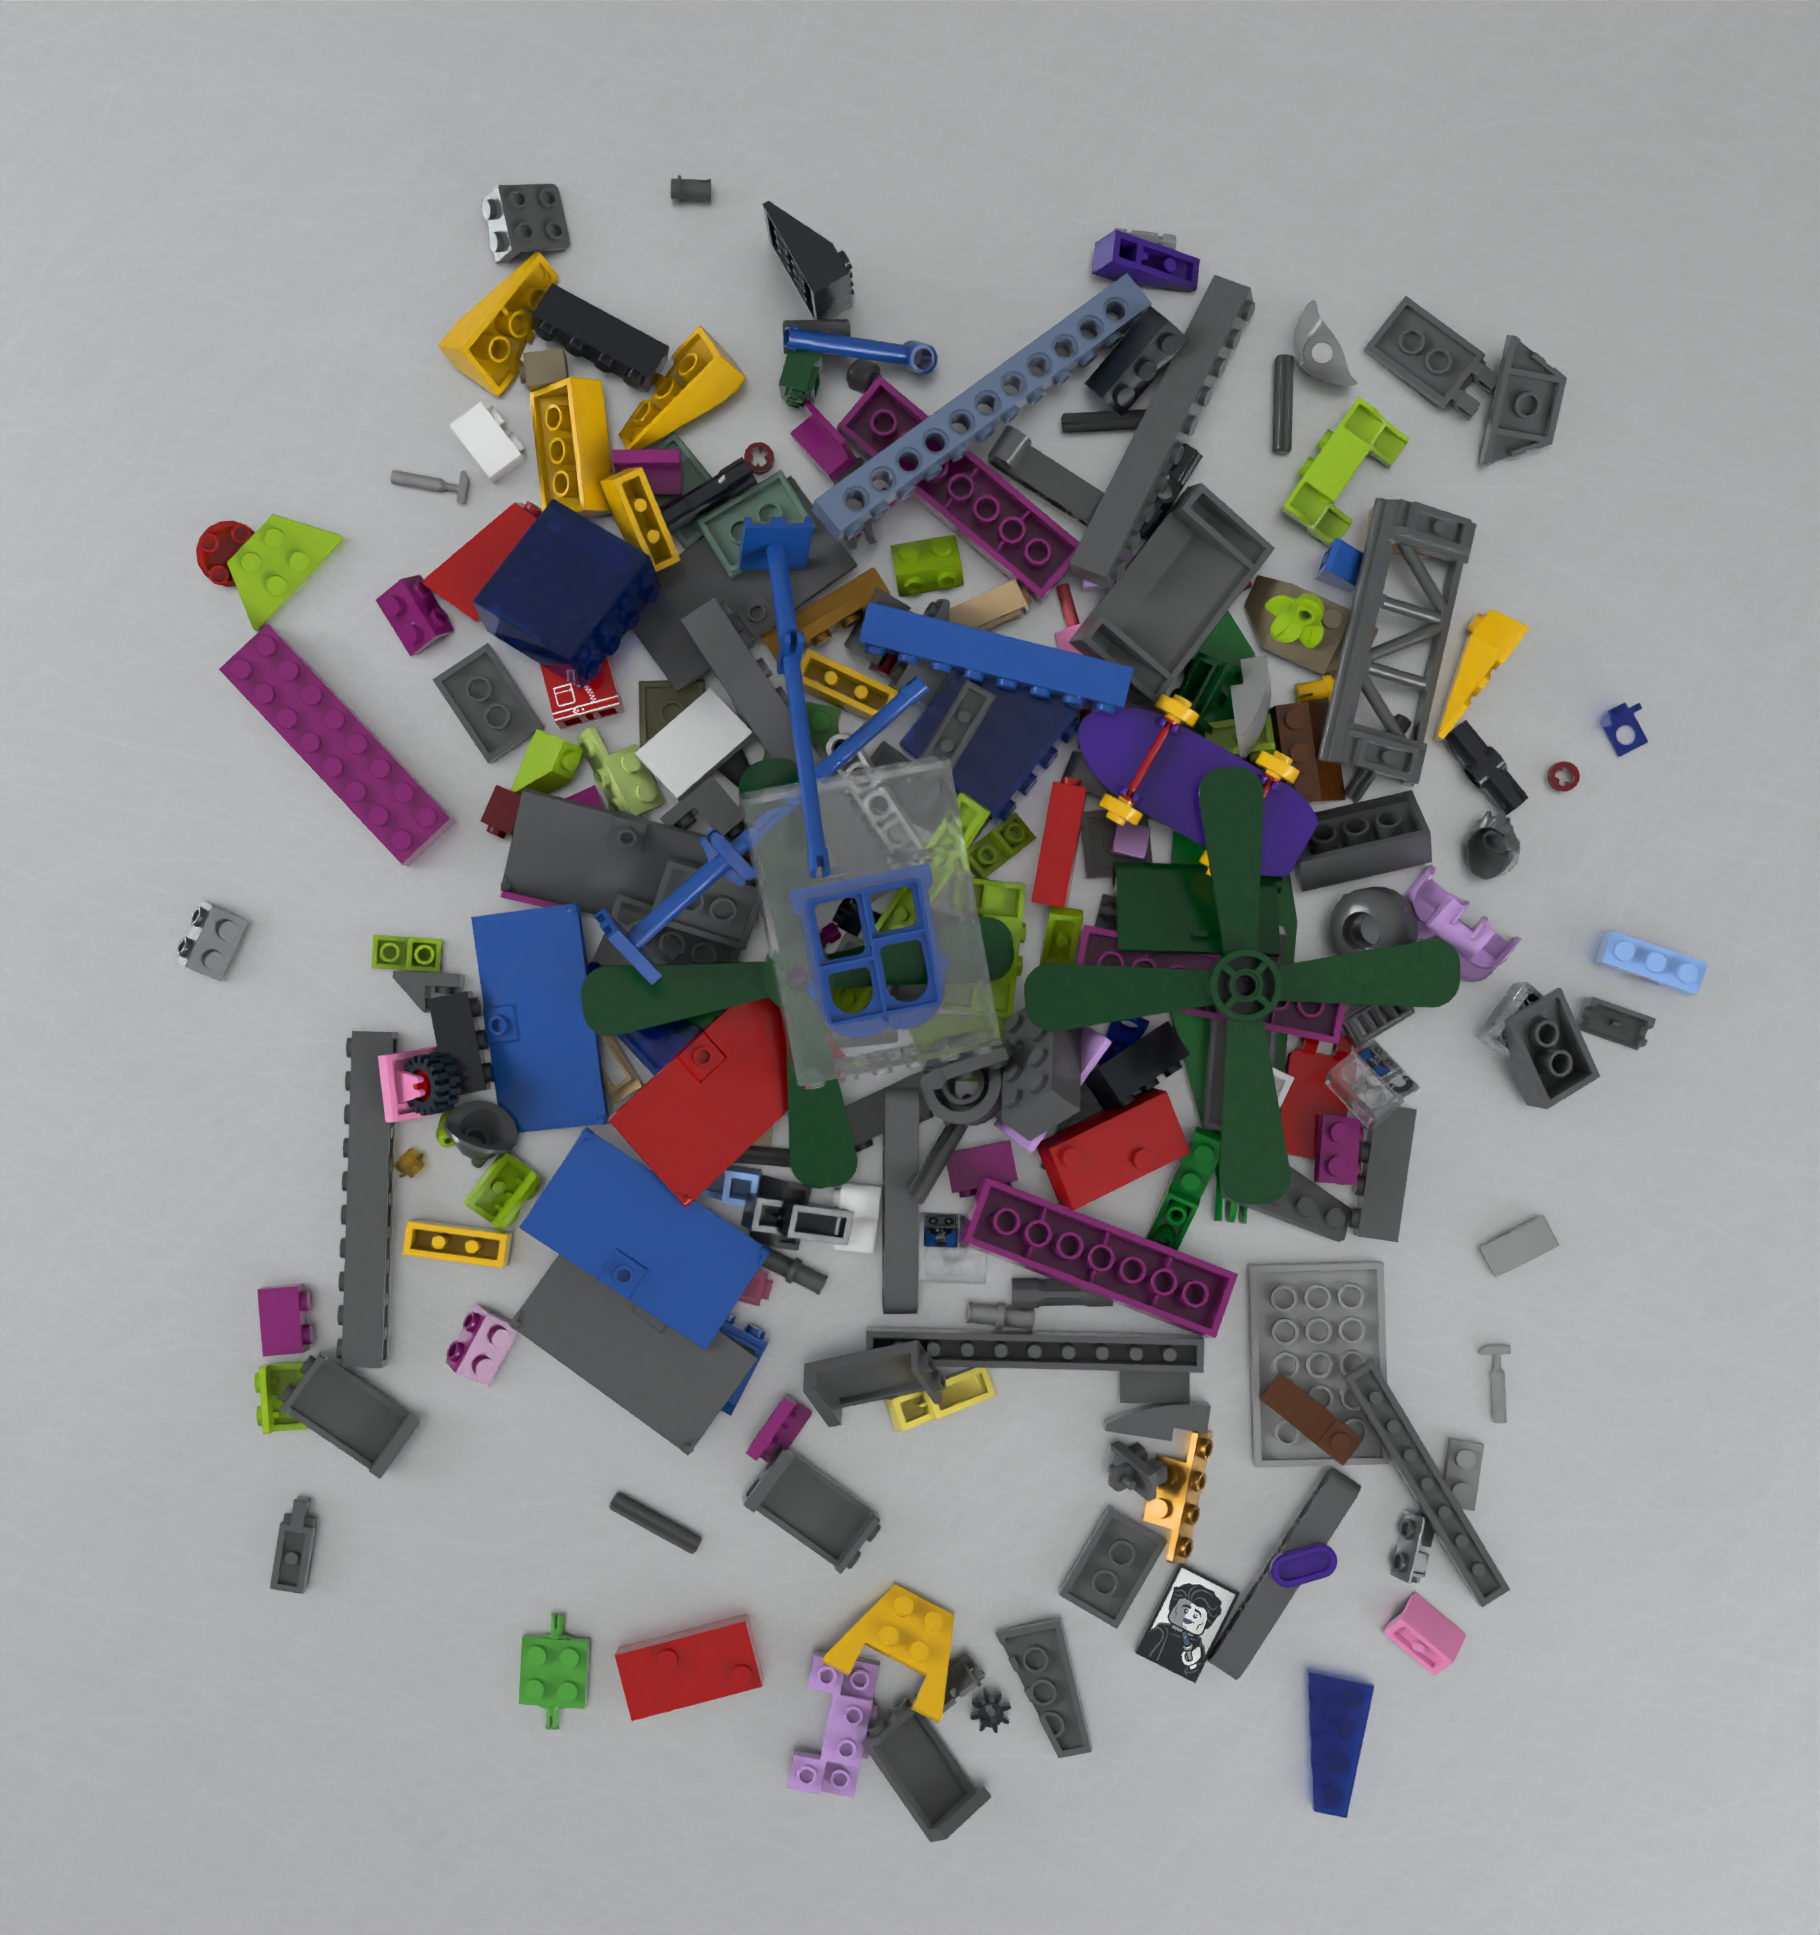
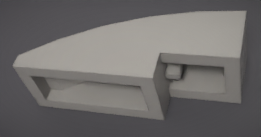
[1230,655,1271,758]

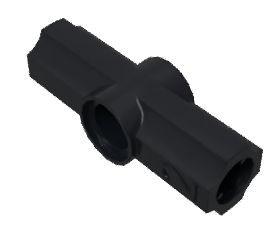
[1139,443,1203,540]
[1444,720,1529,815]

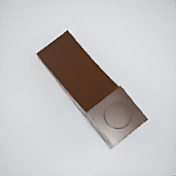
[1258,1372,1364,1466]

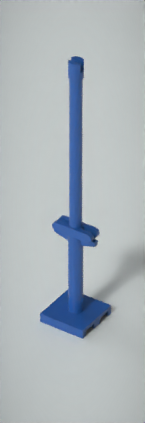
[738,516,831,878]
[594,675,930,985]

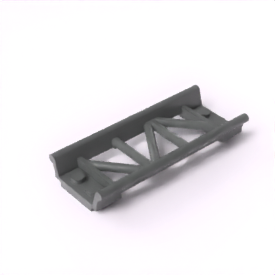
[1317,498,1477,787]

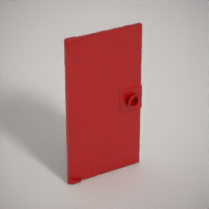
[607,998,845,1208]

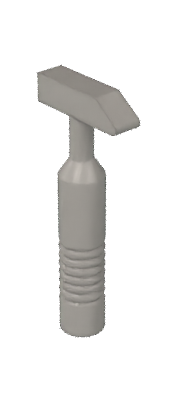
[391,470,469,503]
[1478,1345,1511,1423]

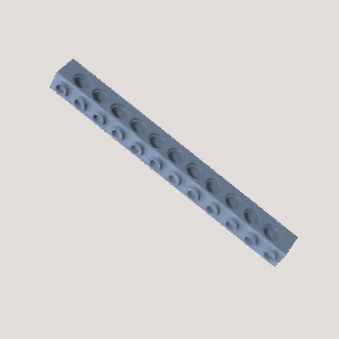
[812,273,1152,542]

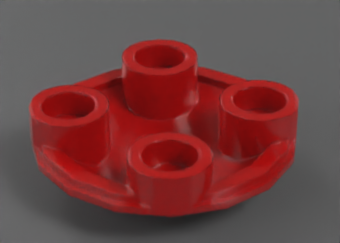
[196,520,255,587]

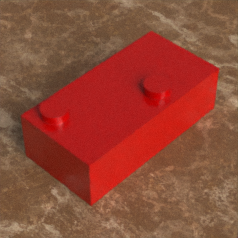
[1036,1088,1191,1210]
[615,1613,764,1721]

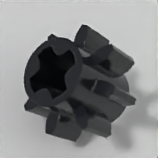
[970,1689,1011,1733]

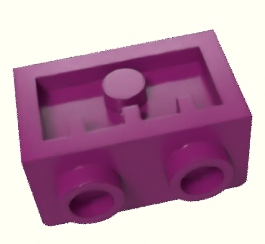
[746,1393,812,1463]

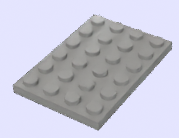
[1248,1262,1390,1468]

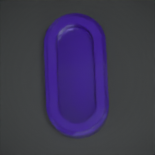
[1270,1542,1337,1588]

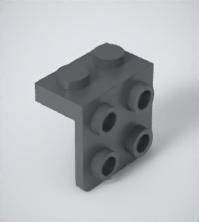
[482,184,570,263]

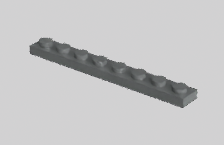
[1342,1359,1510,1608]

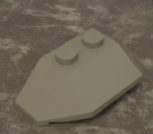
[1244,575,1379,675]

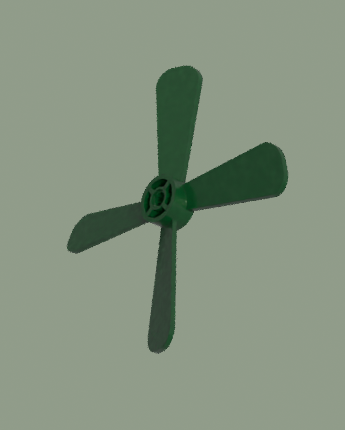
[581,758,1014,1188]
[1024,767,1460,1205]

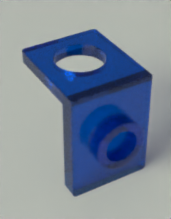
[1600,702,1648,757]
[1097,1017,1150,1065]

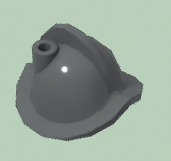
[444,1100,518,1168]

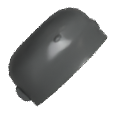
[1328,886,1418,956]
[921,1038,1003,1127]

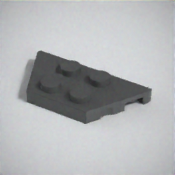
[1479,335,1567,465]

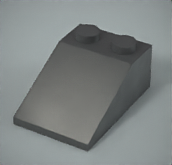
[1504,988,1601,1109]

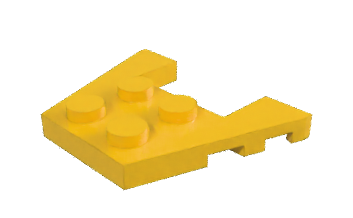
[821,1584,954,1723]

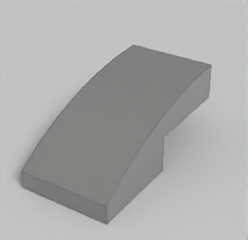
[1480,1215,1559,1277]

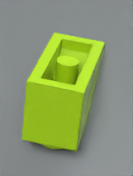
[510,729,584,795]

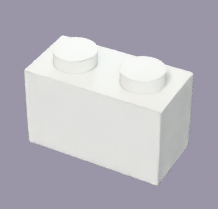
[449,401,525,484]

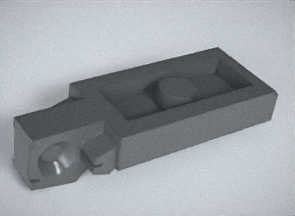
[270,1496,316,1594]

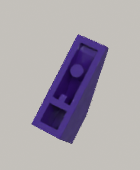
[1092,230,1200,292]

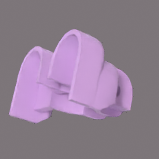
[1402,865,1522,982]

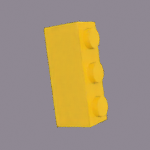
[599,467,681,574]
[800,649,899,721]
[403,1219,513,1268]

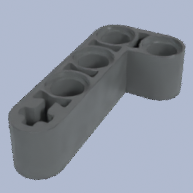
[988,425,1104,527]

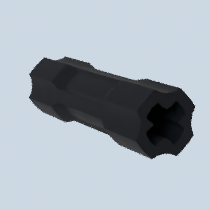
[659,457,758,535]

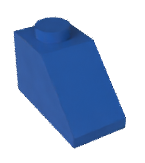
[1315,538,1363,593]

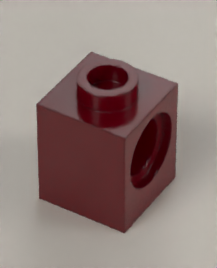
[480,785,521,839]

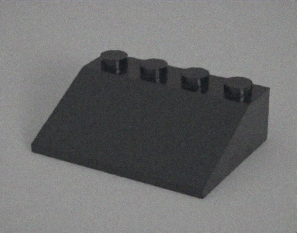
[762,201,855,320]

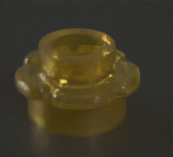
[394,1147,425,1178]

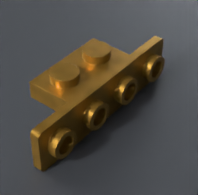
[762,568,890,662]
[1143,1430,1213,1564]

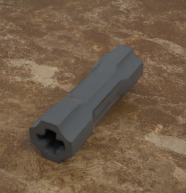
[1011,1278,1113,1309]

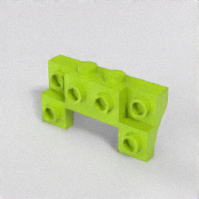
[1280,396,1410,546]
[941,875,1026,1017]

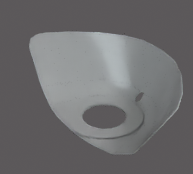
[1294,300,1357,386]

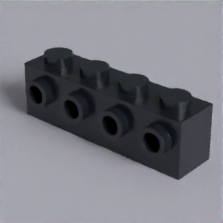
[532,283,669,392]

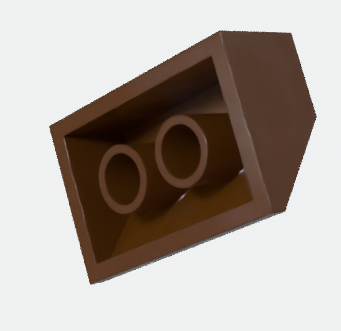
[1268,701,1346,805]

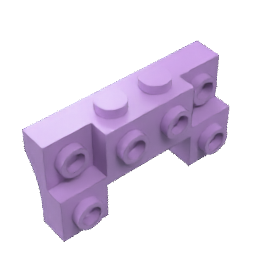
[787,1651,880,1798]

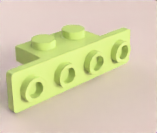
[577,726,665,816]

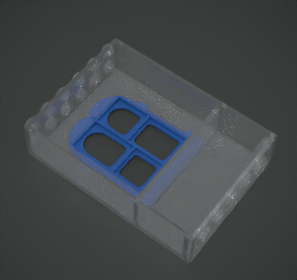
[738,754,1002,1089]

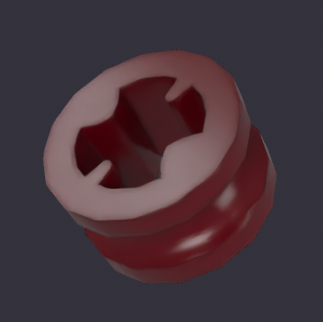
[744,442,774,475]
[1547,761,1580,791]

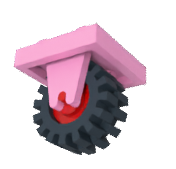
[378,1046,461,1123]

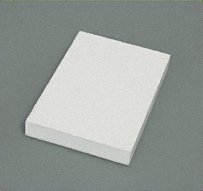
[635,688,755,802]

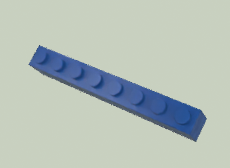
[858,602,1134,715]

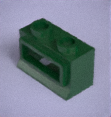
[779,349,824,410]
[1169,652,1242,734]

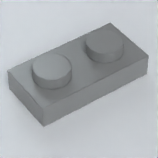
[1443,1438,1484,1511]

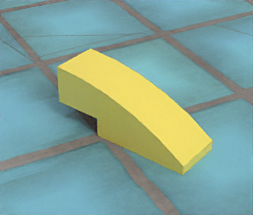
[884,1367,996,1431]

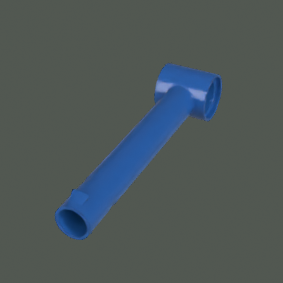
[783,325,938,374]

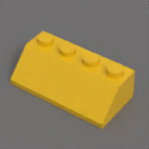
[529,377,612,524]

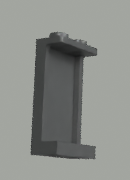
[803,1340,946,1427]
[279,1351,420,1479]
[742,1444,881,1574]
[861,1698,992,1842]

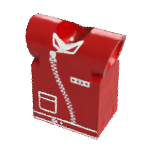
[526,614,625,729]

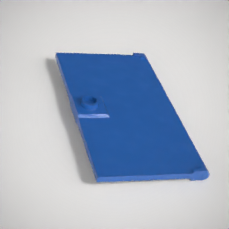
[471,902,609,1133]
[519,1127,771,1350]

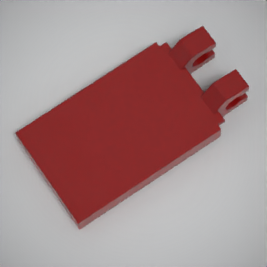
[1280,1034,1356,1160]

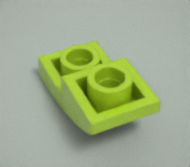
[961,812,1036,878]
[370,935,442,973]

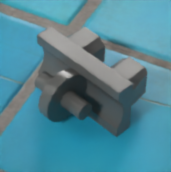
[1107,1440,1167,1502]

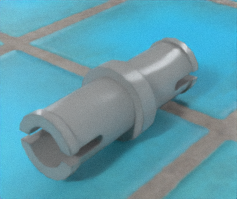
[965,1302,1035,1330]

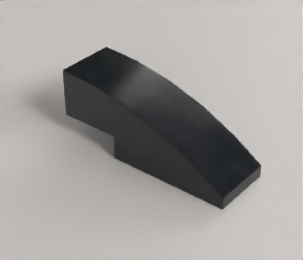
[741,1192,854,1245]

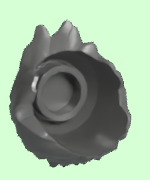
[1464,811,1521,880]

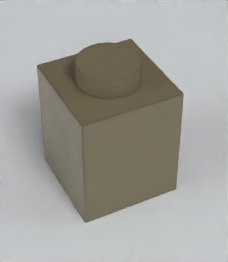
[519,348,569,392]

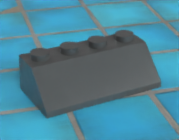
[1293,790,1432,892]

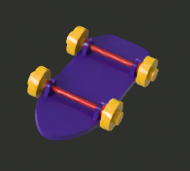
[1078,694,1318,876]

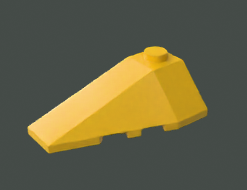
[438,252,559,397]
[618,325,747,450]
[1432,609,1530,743]

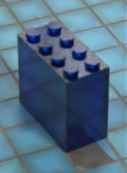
[472,499,661,690]
[899,671,1080,825]

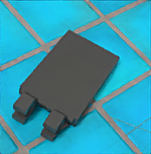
[1364,296,1498,420]

